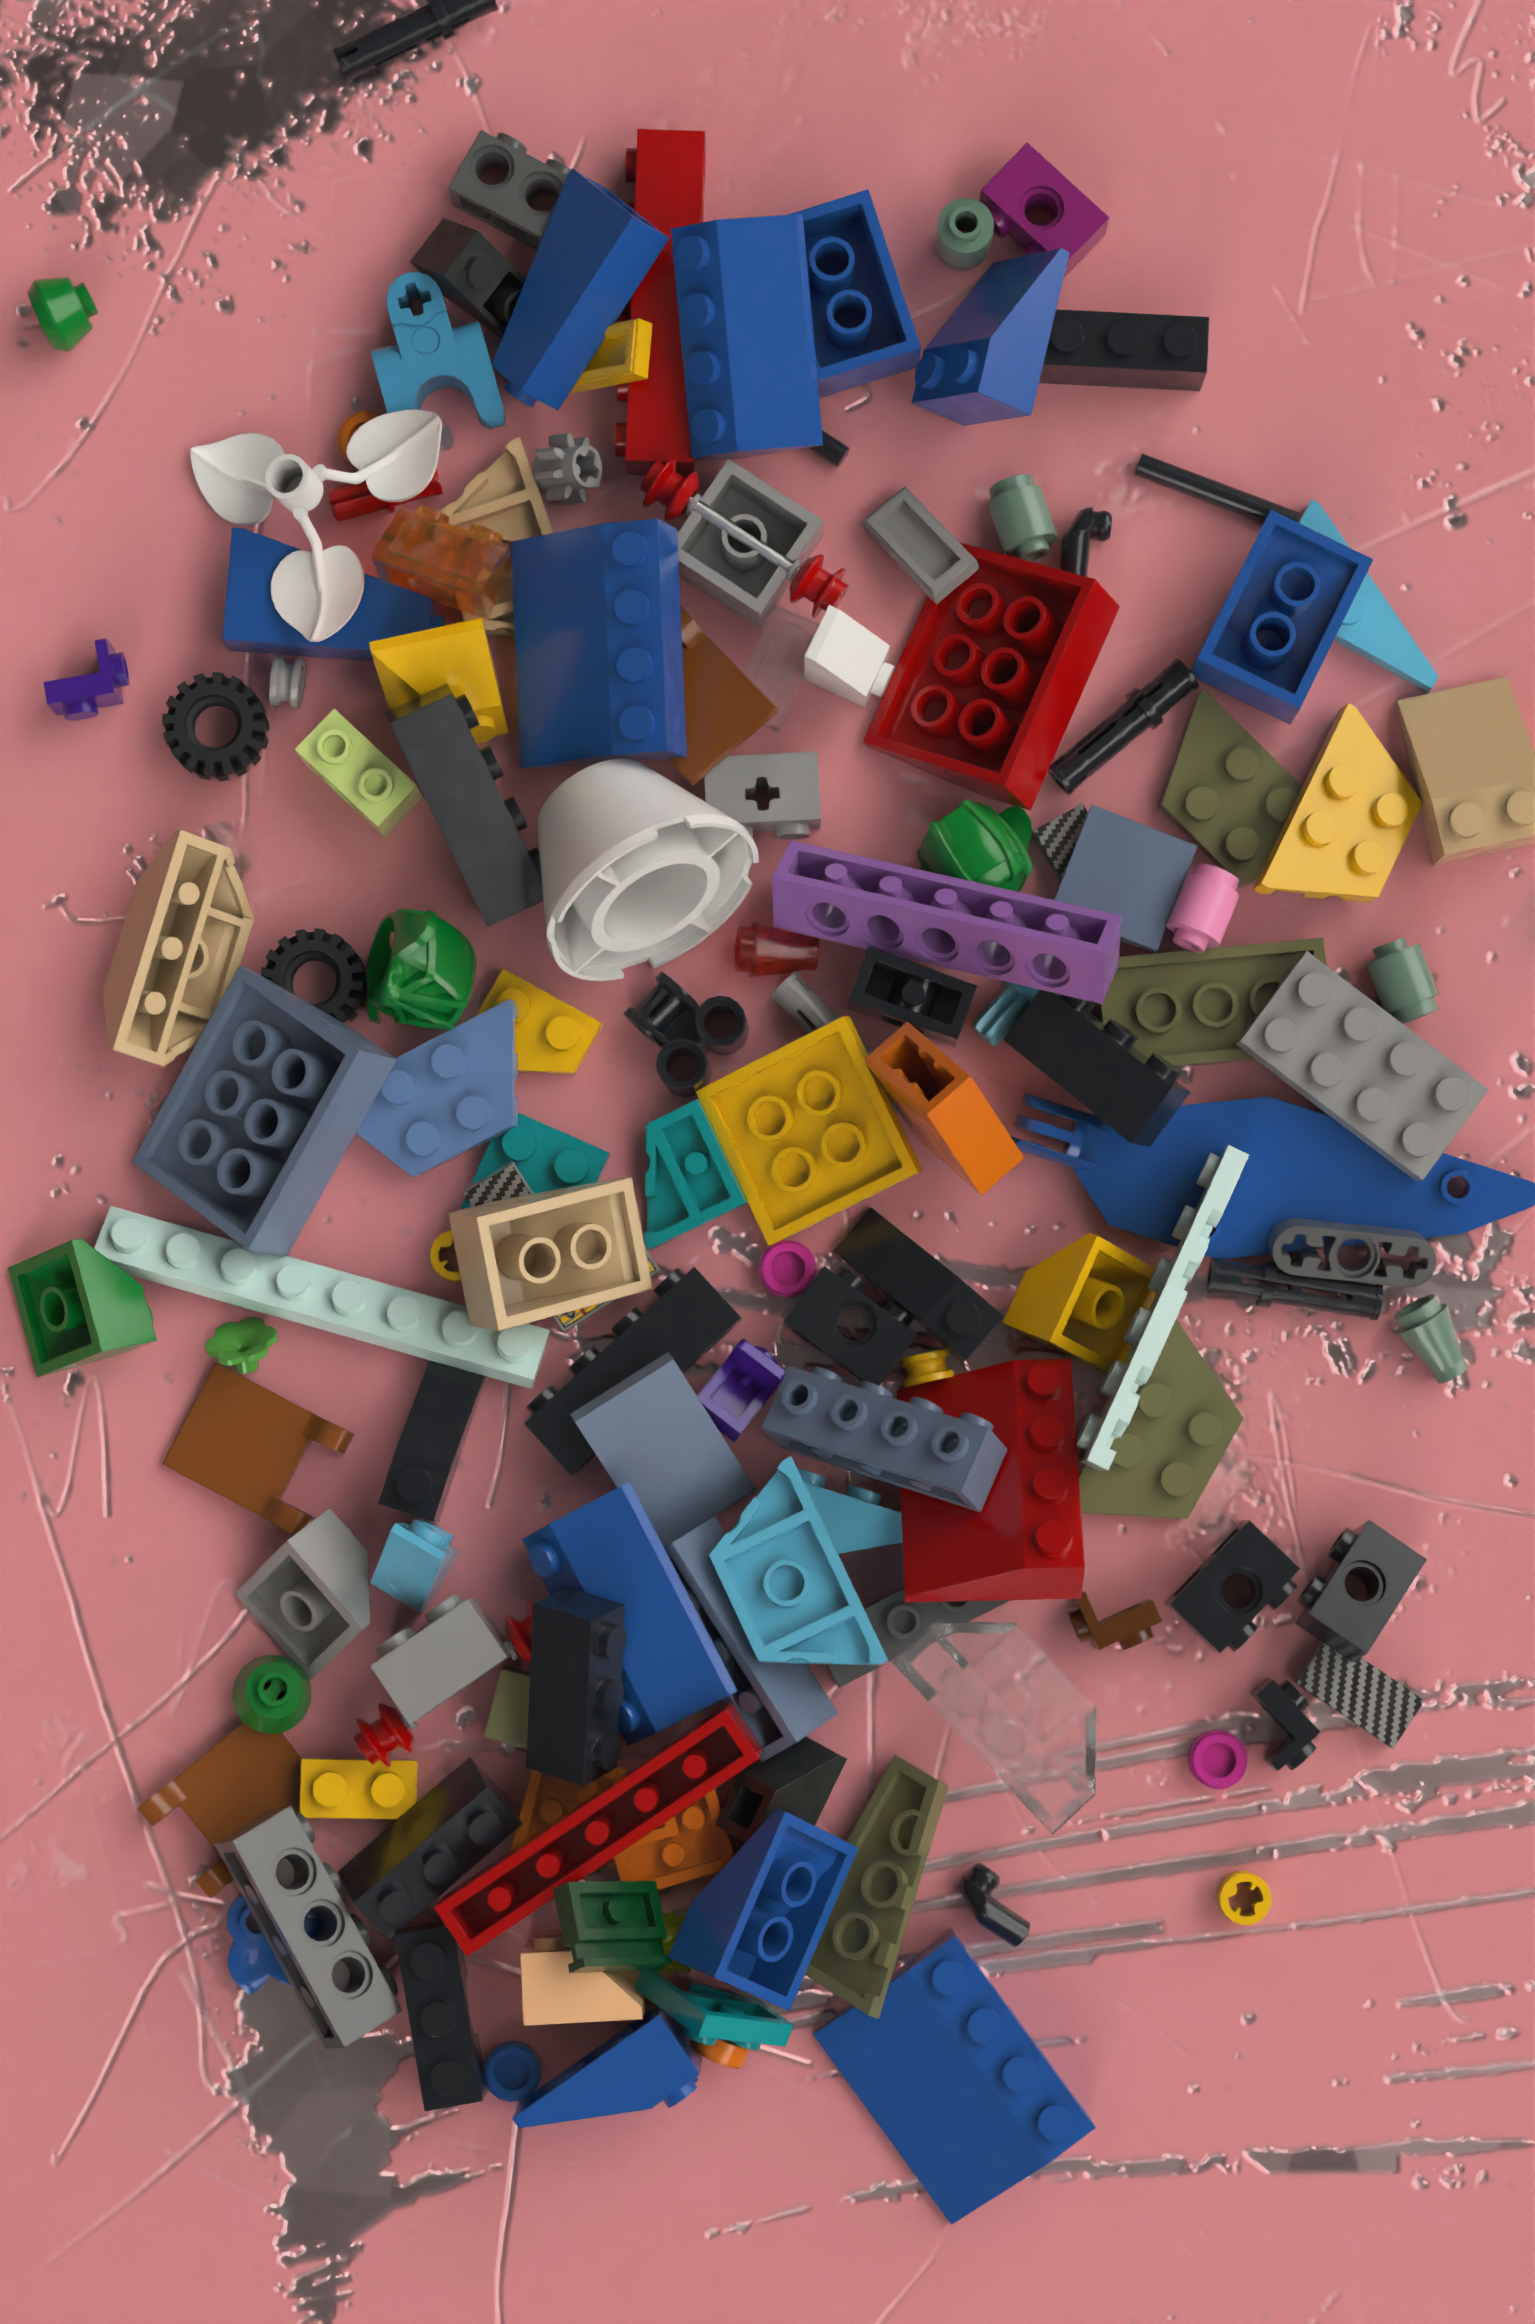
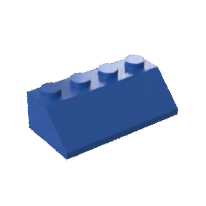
[671,214,823,460]
[522,1482,738,1746]

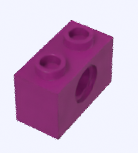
[979,142,1110,277]

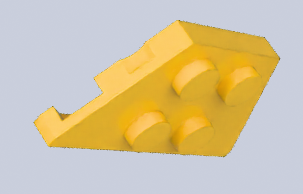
[1253,703,1423,903]

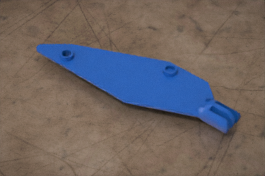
[1010,1093,1535,1259]

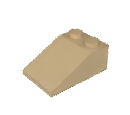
[1395,677,1535,866]
[448,1177,653,1331]

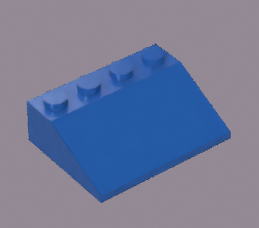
[511,519,687,769]
[813,1929,1096,2225]

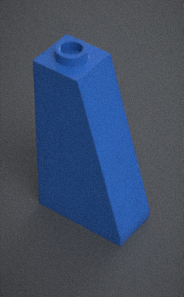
[492,168,669,410]
[223,528,445,662]

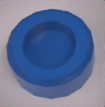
[483,2041,542,2102]

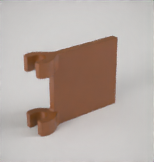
[667,606,778,786]
[162,1362,354,1535]
[138,1723,308,1899]

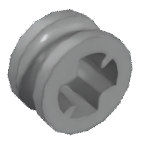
[269,655,306,709]

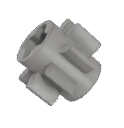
[533,433,603,505]

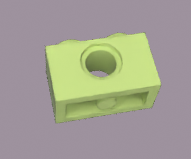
[295,709,423,838]

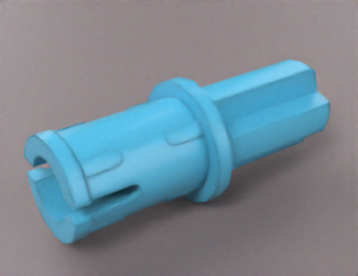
[972,981,1040,1046]

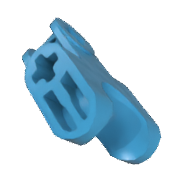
[371,272,506,429]

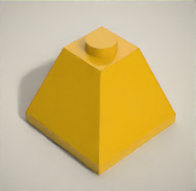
[369,618,509,744]
[1002,1233,1156,1373]

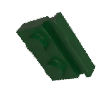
[553,1881,673,1973]

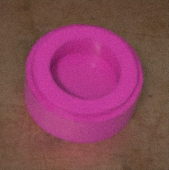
[759,1240,817,1298]
[1188,1730,1248,1789]

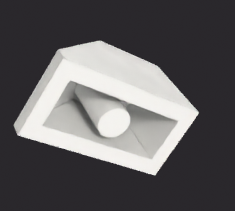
[804,605,895,708]

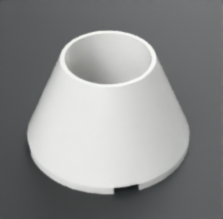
[537,758,759,981]

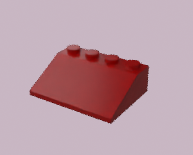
[863,542,1120,811]
[897,1359,1085,1603]

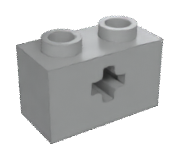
[704,751,821,839]

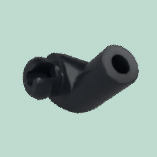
[1059,507,1112,577]
[960,1863,1030,1947]

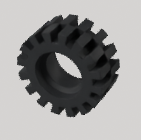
[162,672,270,781]
[261,928,366,1023]

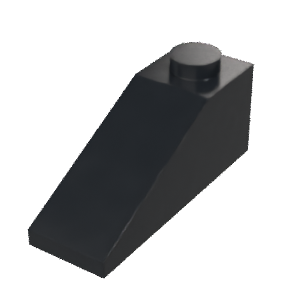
[834,1208,1004,1362]
[378,1360,486,1522]

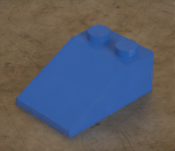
[911,248,1070,426]
[1191,510,1373,725]
[668,1808,858,2011]
[512,2005,702,2128]

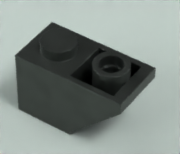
[410,218,526,338]
[715,1736,847,1843]

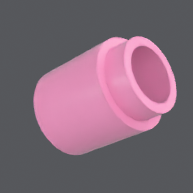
[1166,864,1240,953]

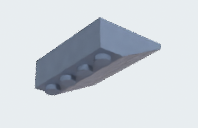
[131,965,397,1256]

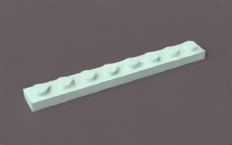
[94,1206,550,1389]

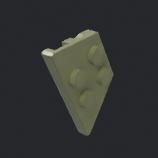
[1159,689,1302,888]
[1079,1319,1244,1519]

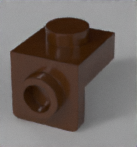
[1067,1591,1162,1650]

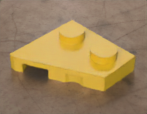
[476,969,603,1075]

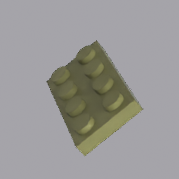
[1099,938,1326,1068]

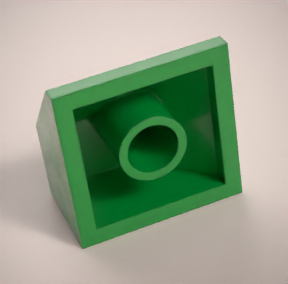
[8,1238,157,1377]

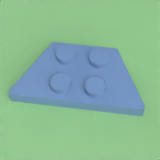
[356,999,518,1177]

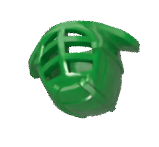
[917,799,1033,892]
[366,909,477,1031]

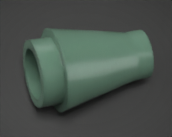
[1394,1294,1468,1384]

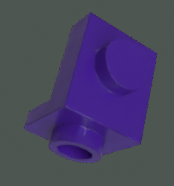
[44,638,130,720]
[697,1339,786,1442]

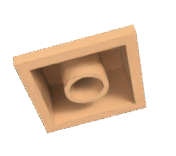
[520,1929,646,2026]

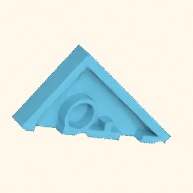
[1299,499,1439,693]

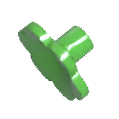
[205,1318,278,1374]

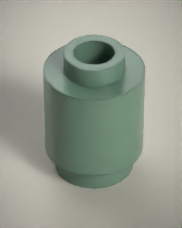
[935,198,994,269]
[988,474,1058,562]
[1366,937,1439,1024]

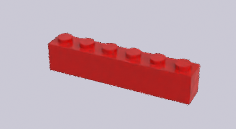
[615,129,706,477]
[434,1701,764,1957]

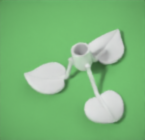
[190,409,442,642]

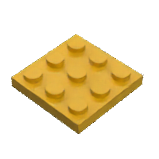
[696,1015,923,1246]

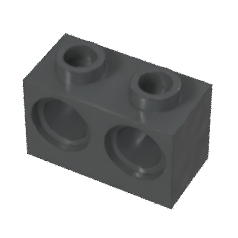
[448,130,571,250]

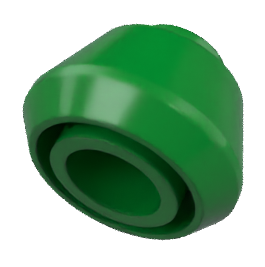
[27,277,99,352]
[232,1655,311,1734]

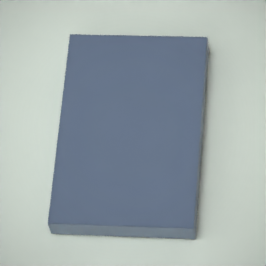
[570,1352,756,1547]

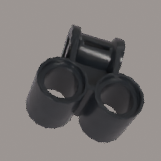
[623,971,749,1097]

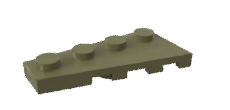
[805,1755,948,2019]

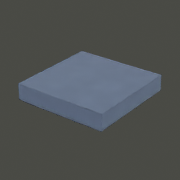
[1054,805,1198,953]

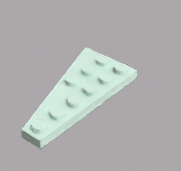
[1076,1145,1249,1471]

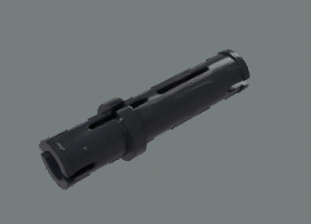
[333,0,499,83]
[1048,658,1199,795]
[1206,1257,1384,1321]

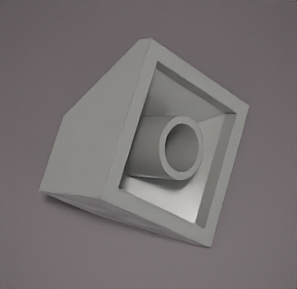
[235,1508,370,1681]

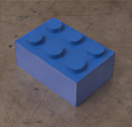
[788,189,921,398]

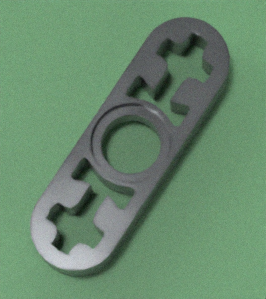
[1268,1218,1436,1287]

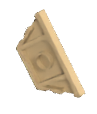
[430,437,553,638]

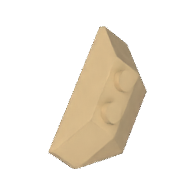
[103,829,254,1067]

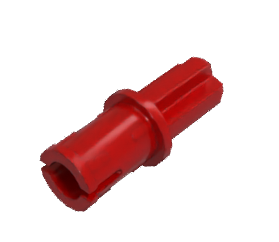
[328,468,443,521]

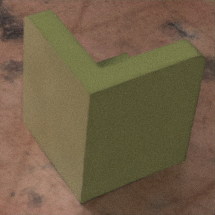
[483,1666,530,1749]

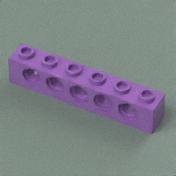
[772,840,1122,1004]

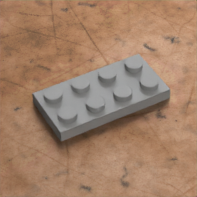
[1236,951,1489,1182]

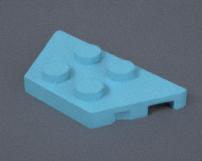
[709,1456,889,1665]

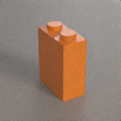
[864,1021,1024,1196]

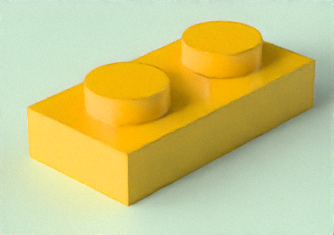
[299,1758,418,1819]

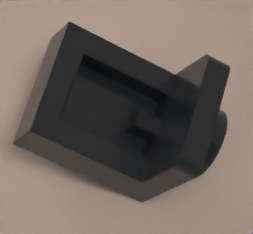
[1250,1678,1320,1771]

